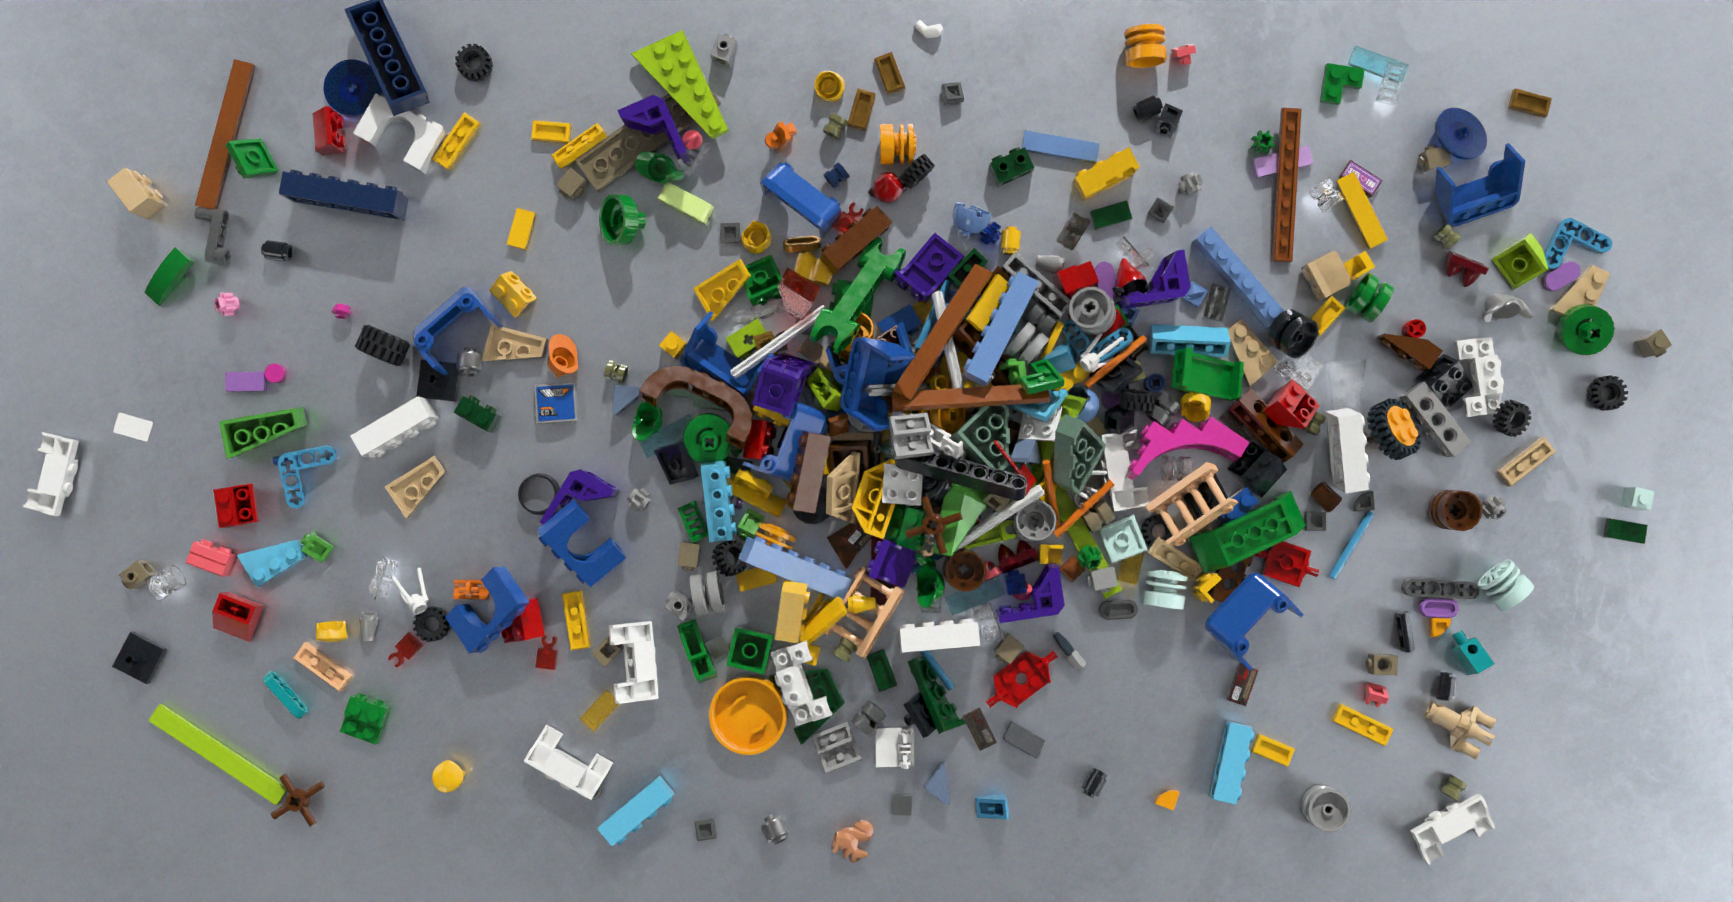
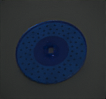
[323,59,381,117]
[1435,108,1487,160]

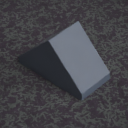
[612,385,641,416]
[1011,439,1042,464]
[924,763,950,805]

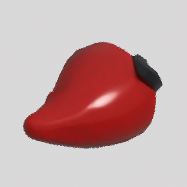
[868,171,908,203]
[1112,258,1150,297]

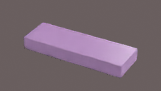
[1252,145,1313,178]

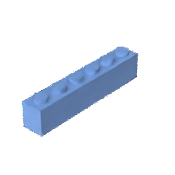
[1192,226,1284,328]
[963,271,1039,387]
[738,536,852,600]

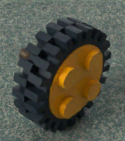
[1367,398,1421,460]

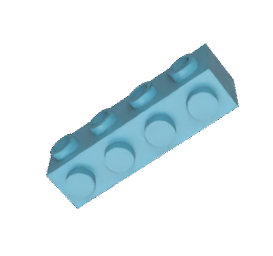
[1148,324,1231,357]
[701,461,737,542]
[1209,720,1254,805]
[597,775,674,847]

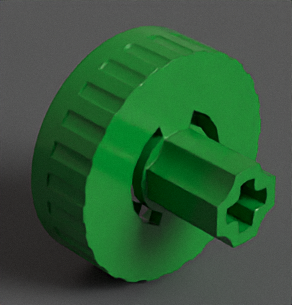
[599,194,646,245]
[1557,304,1615,355]
[683,413,733,464]

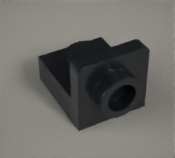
[1154,103,1183,138]

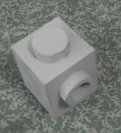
[710,34,737,67]
[1086,566,1118,593]
[665,591,694,621]

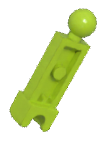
[963,519,1016,549]

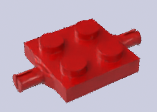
[1254,541,1319,587]

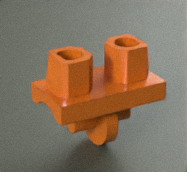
[765,121,797,153]
[453,580,490,600]

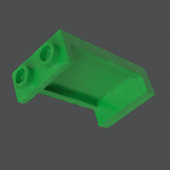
[1171,347,1244,401]

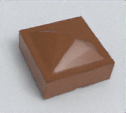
[828,413,849,437]
[1059,555,1086,582]

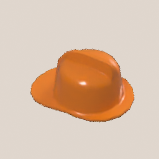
[547,334,578,378]

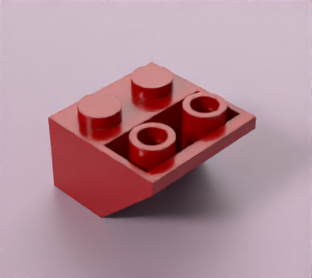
[312,106,347,155]
[1263,379,1320,429]
[743,420,777,461]
[213,483,259,528]
[212,592,265,642]
[501,598,545,643]

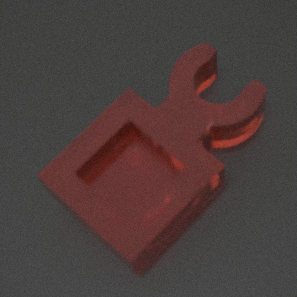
[832,202,863,233]
[388,632,424,667]
[535,635,558,670]

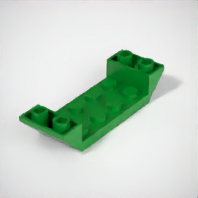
[1188,490,1306,573]

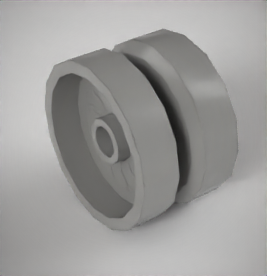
[1069,287,1116,335]
[1003,322,1049,367]
[690,571,725,618]
[1301,784,1352,832]

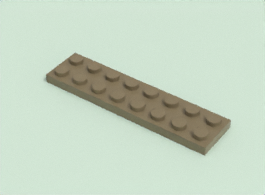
[575,87,721,192]

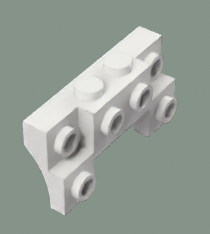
[1454,337,1504,417]
[892,412,967,460]
[1100,430,1149,511]
[23,432,79,516]
[608,621,659,704]
[771,640,832,726]
[524,725,613,800]
[1410,794,1496,865]

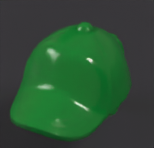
[635,152,685,183]
[632,401,663,442]
[916,553,945,608]

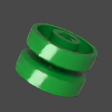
[1346,273,1394,323]

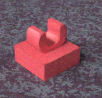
[1171,44,1196,65]
[1364,682,1389,707]

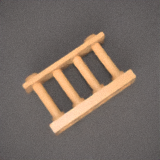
[1145,462,1238,546]
[824,566,906,657]

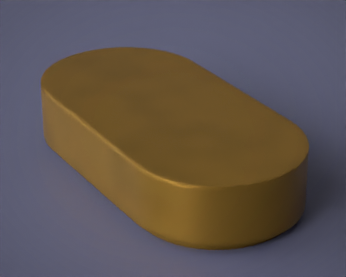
[783,236,821,253]

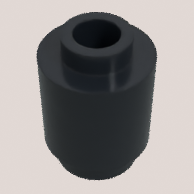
[1133,95,1163,121]
[261,240,293,262]
[1435,672,1456,701]
[1082,768,1107,798]

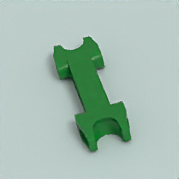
[810,237,906,354]

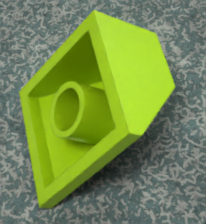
[1492,233,1549,290]

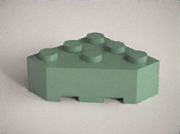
[951,405,1010,470]
[1053,414,1106,495]

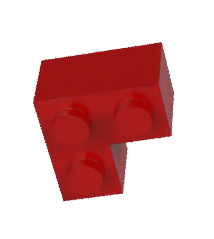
[1053,261,1099,299]

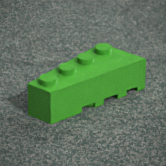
[219,407,307,459]

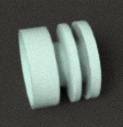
[1478,559,1534,611]
[1143,570,1188,610]

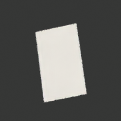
[113,412,154,442]

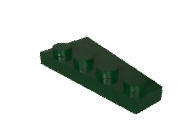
[908,656,966,734]

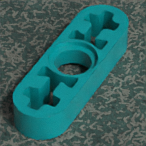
[262,671,308,719]

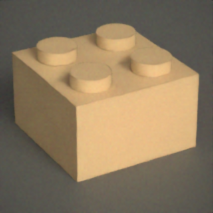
[106,167,166,219]

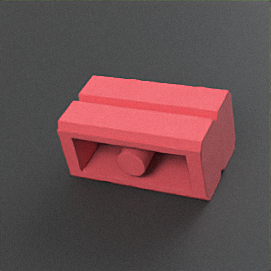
[186,539,237,577]

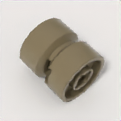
[1081,499,1116,534]

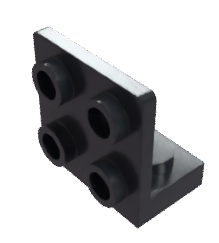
[1416,354,1473,410]

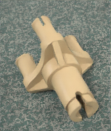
[1424,701,1496,759]

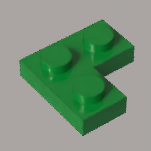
[1320,63,1365,105]
[1020,359,1064,395]

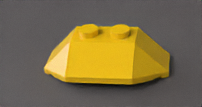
[851,459,895,539]

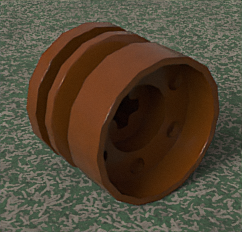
[1428,490,1482,531]
[943,549,986,592]

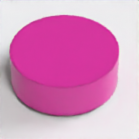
[265,363,286,383]

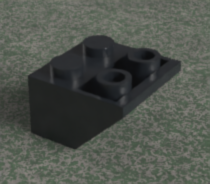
[1227,441,1287,498]

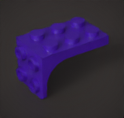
[894,233,964,304]
[866,539,917,588]

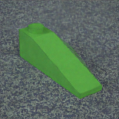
[933,483,987,557]

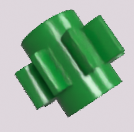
[1251,130,1275,155]
[1077,545,1102,569]

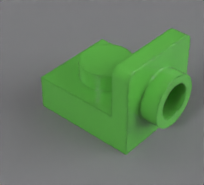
[999,358,1027,385]
[736,508,765,541]
[300,530,333,563]

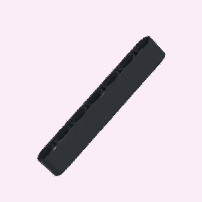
[895,452,1027,501]

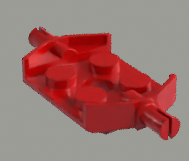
[985,651,1058,708]

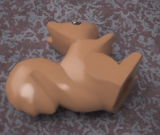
[831,820,873,863]

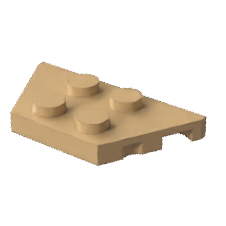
[826,451,860,524]

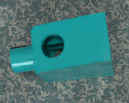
[1452,630,1495,675]

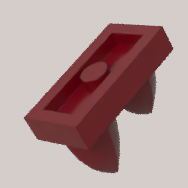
[1446,250,1489,287]
[998,540,1038,574]

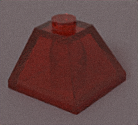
[778,267,820,320]

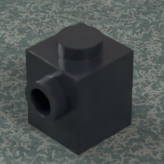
[1104,404,1134,435]

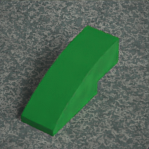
[144,247,195,306]
[677,619,718,683]

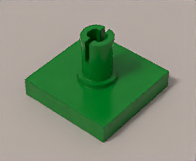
[225,138,279,179]

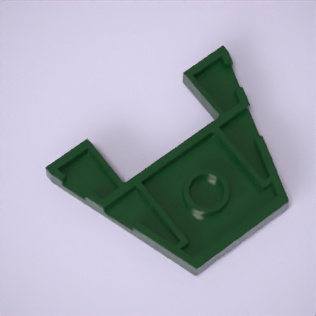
[768,668,845,745]

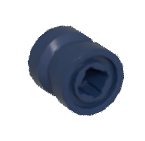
[823,162,850,189]
[1143,373,1165,393]

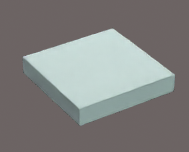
[1098,514,1148,564]

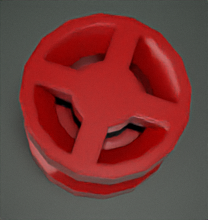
[1402,319,1426,338]

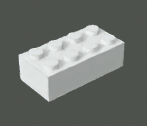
[350,397,440,459]
[1325,408,1370,493]
[898,619,980,653]

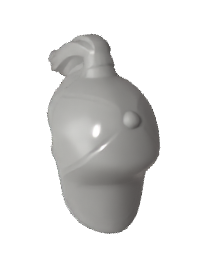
[1483,293,1534,323]

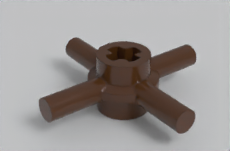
[905,496,963,555]
[271,774,325,827]

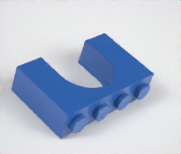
[538,499,626,587]
[445,567,530,653]

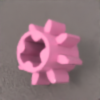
[214,293,239,316]

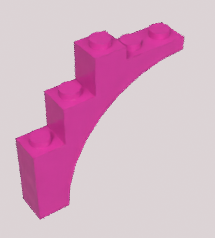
[1126,417,1249,480]

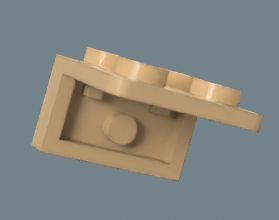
[1301,251,1352,301]

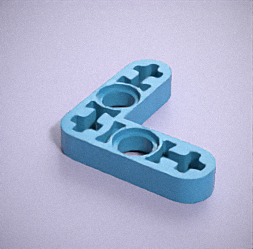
[1544,218,1612,270]
[1062,320,1133,364]
[278,445,336,508]

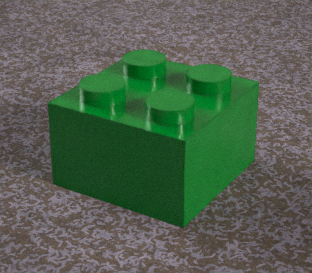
[726,626,774,674]

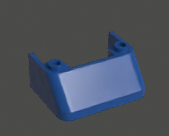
[1435,143,1525,227]
[760,162,841,238]
[413,287,503,376]
[680,311,774,400]
[826,321,913,388]
[840,337,915,431]
[743,402,828,482]
[1205,573,1304,671]

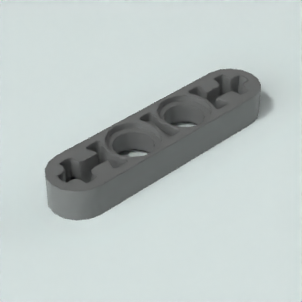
[1402,579,1480,599]

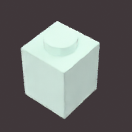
[1621,487,1655,510]

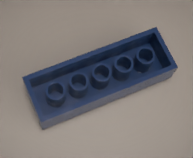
[344,0,430,116]
[279,170,409,221]

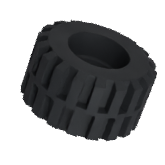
[355,325,410,366]

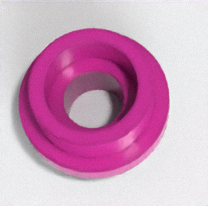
[331,303,352,319]

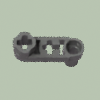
[194,207,231,265]

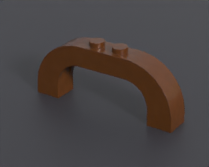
[639,366,752,450]

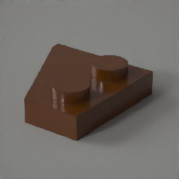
[827,520,867,569]

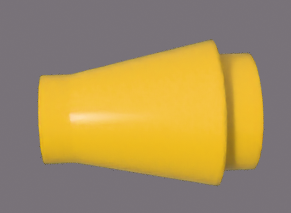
[848,595,876,614]

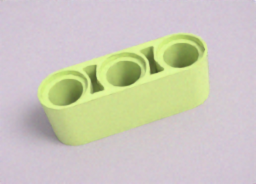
[657,182,715,225]

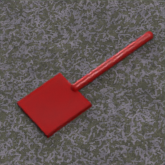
[994,440,1036,496]

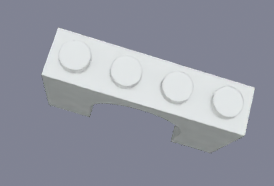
[353,93,447,173]

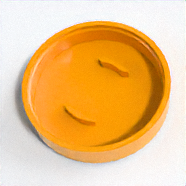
[709,675,788,755]

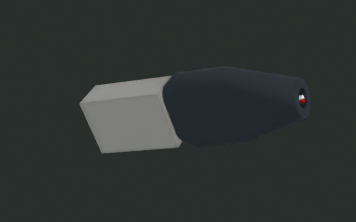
[1053,632,1086,671]

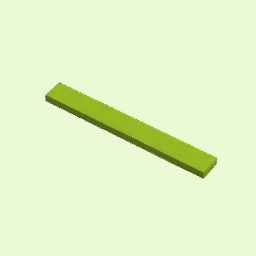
[1039,463,1122,599]
[148,704,287,806]

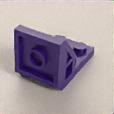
[617,95,691,164]
[1116,250,1191,309]
[753,353,819,416]
[540,469,620,524]
[995,563,1065,623]

